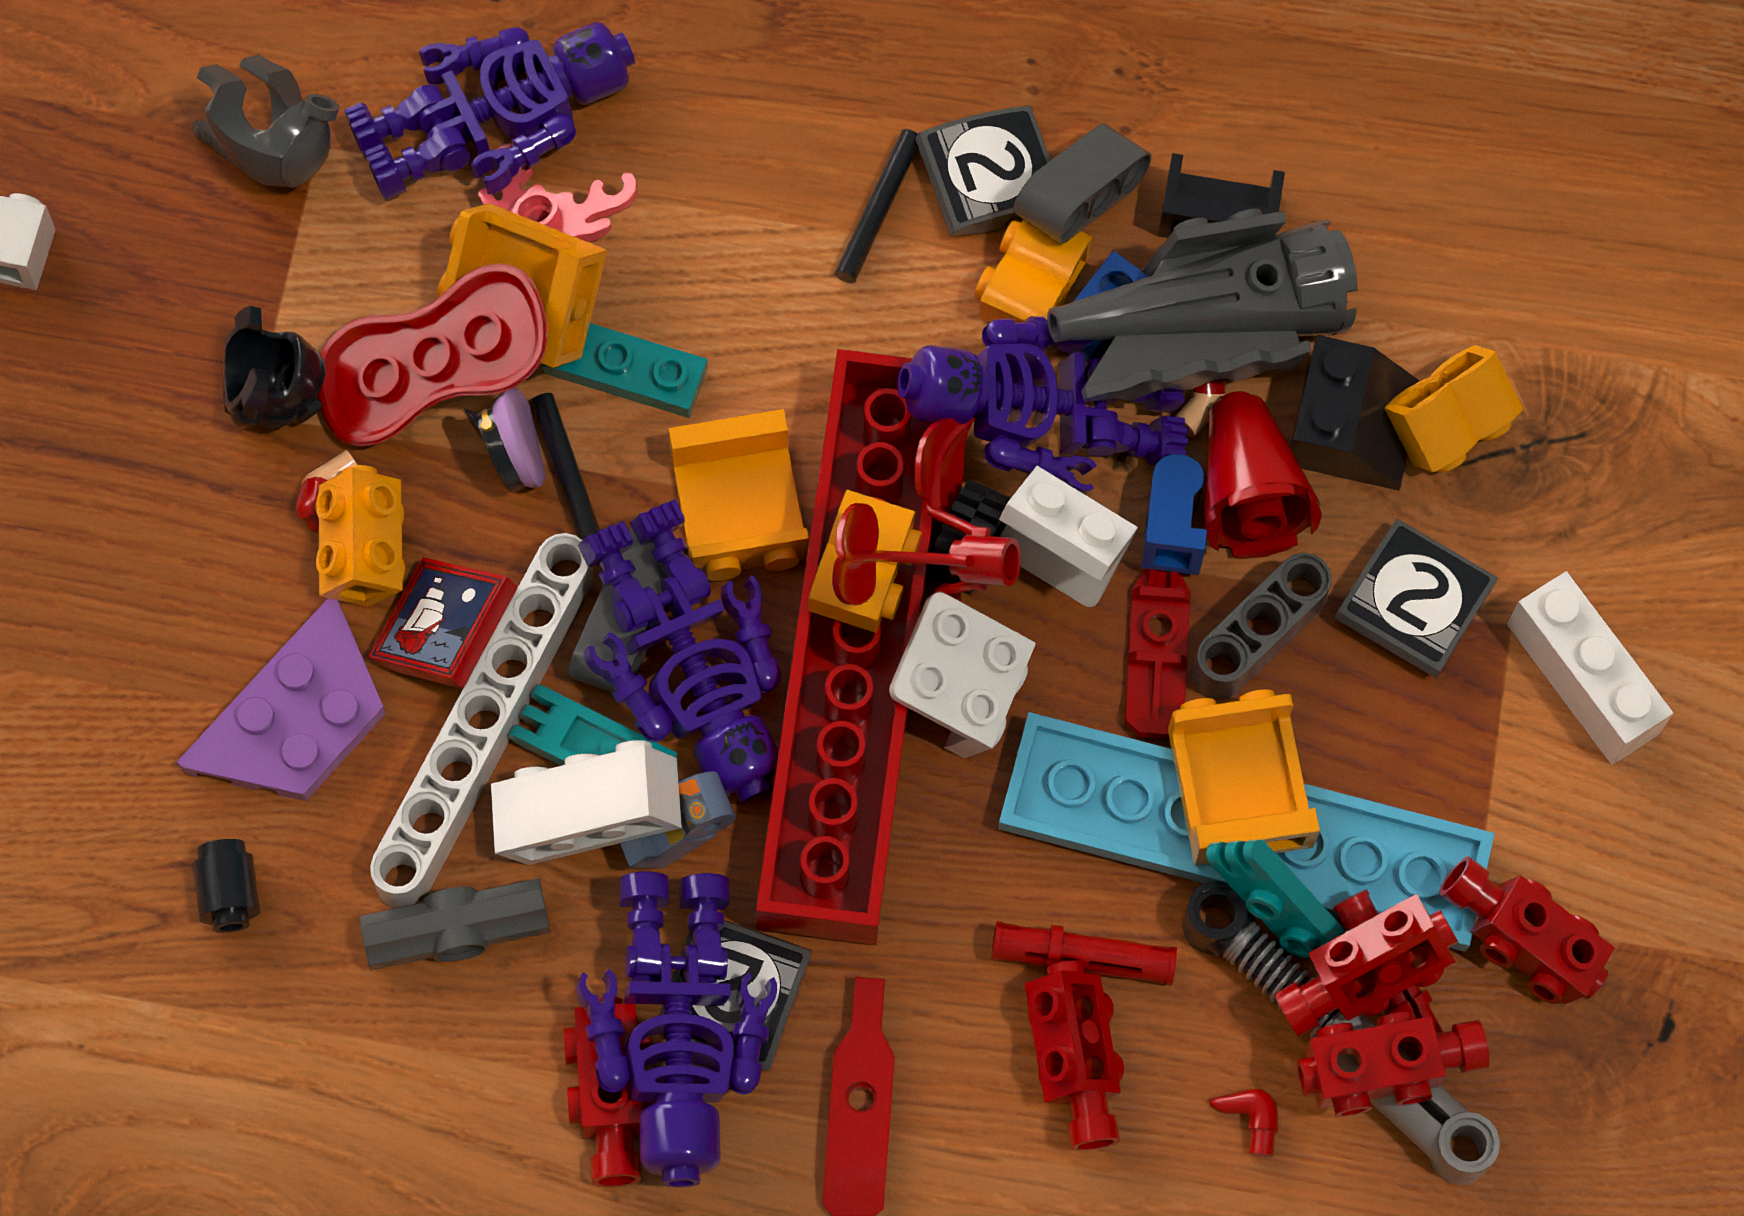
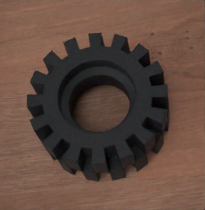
[926,479,1011,595]

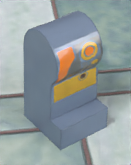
[620,771,736,868]

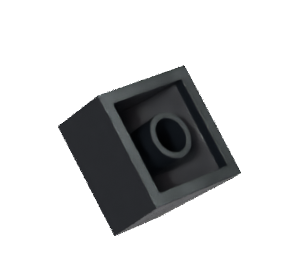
[1290,335,1419,491]

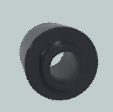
[192,839,261,933]

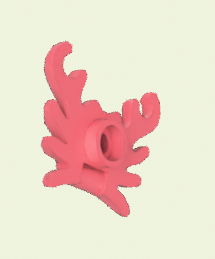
[478,143,638,243]

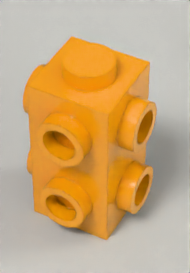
[316,465,405,607]

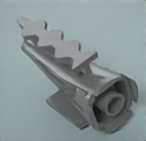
[1047,209,1358,402]

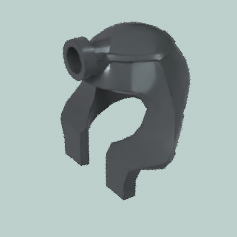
[193,54,339,188]

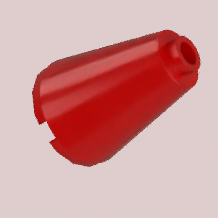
[1204,391,1322,558]

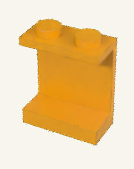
[668,409,809,581]

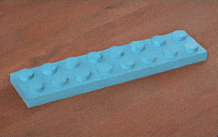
[998,712,1495,952]

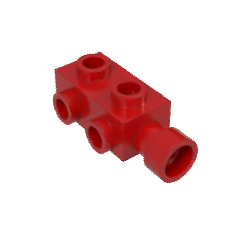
[1439,856,1615,1004]
[1274,893,1458,1037]
[1024,960,1124,1151]
[563,997,655,1187]
[1297,1011,1490,1117]

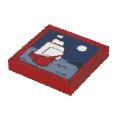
[368,557,518,689]

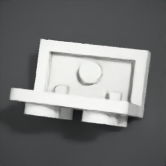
[999,466,1138,607]
[889,592,1036,758]

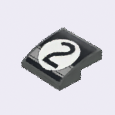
[915,105,1051,236]
[1334,519,1498,678]
[659,920,813,1071]

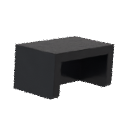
[1158,153,1285,238]

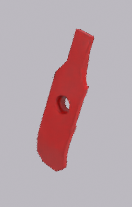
[1125,568,1191,740]
[822,977,895,1216]

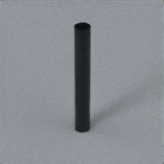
[835,129,918,283]
[531,393,600,540]

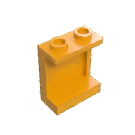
[437,203,608,368]
[1168,689,1320,866]

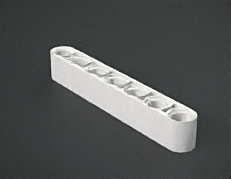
[370,533,593,908]

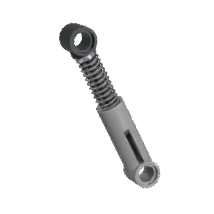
[1182,880,1500,1185]

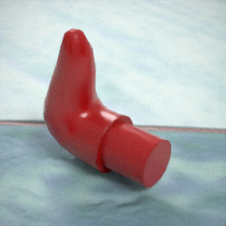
[1209,1089,1279,1157]

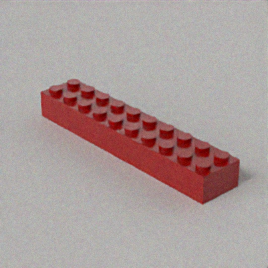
[756,349,934,945]

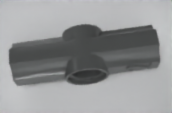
[360,878,551,971]

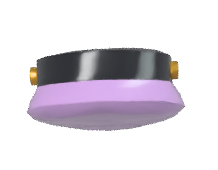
[463,387,546,492]

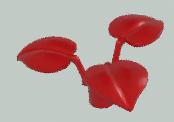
[832,418,1021,606]

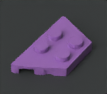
[177,598,386,801]

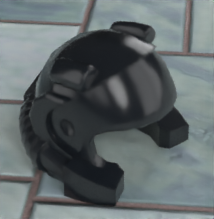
[223,305,326,428]

